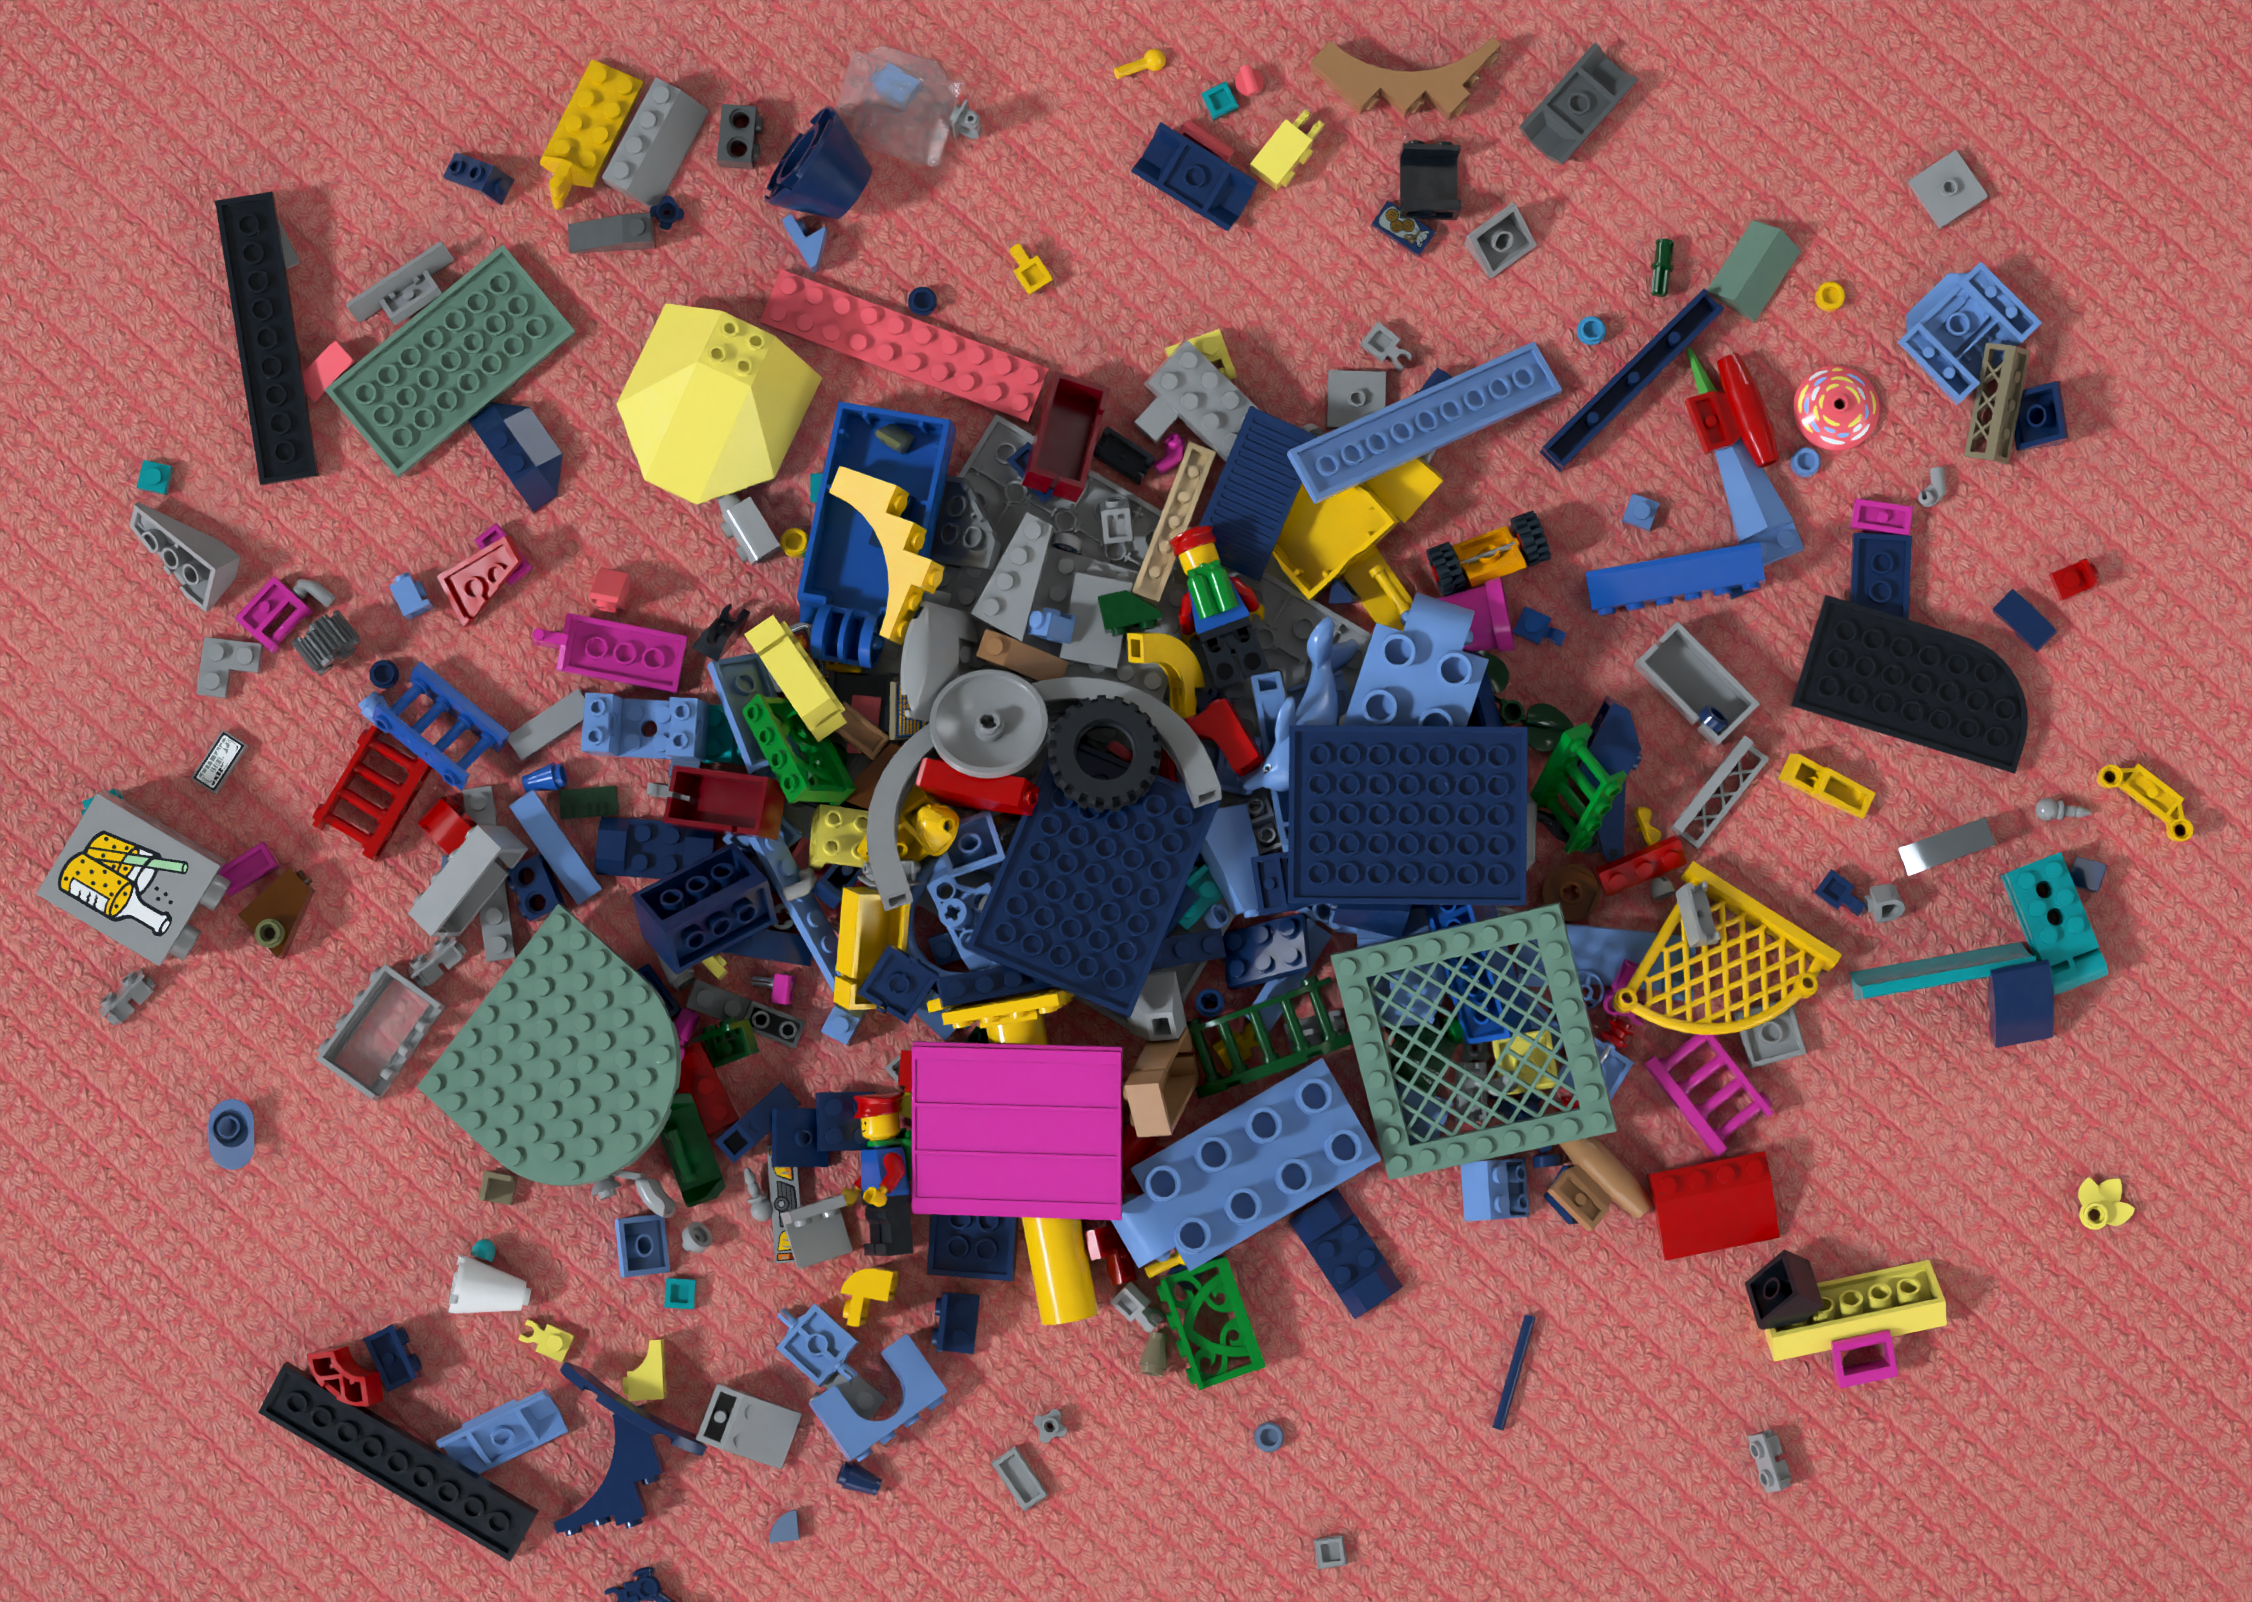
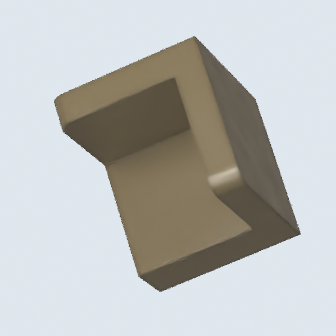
[479,1171,518,1205]

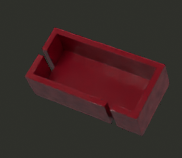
[1021,371,1110,503]
[663,765,786,841]

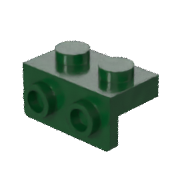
[691,1017,759,1068]

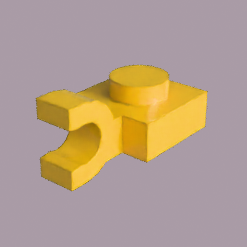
[1009,243,1053,296]

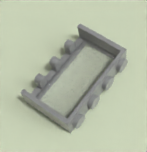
[316,964,447,1101]

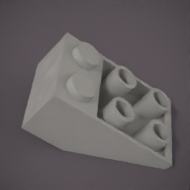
[696,1383,802,1469]

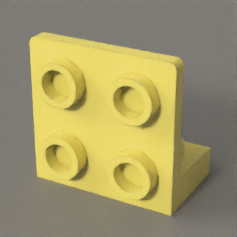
[808,804,869,871]

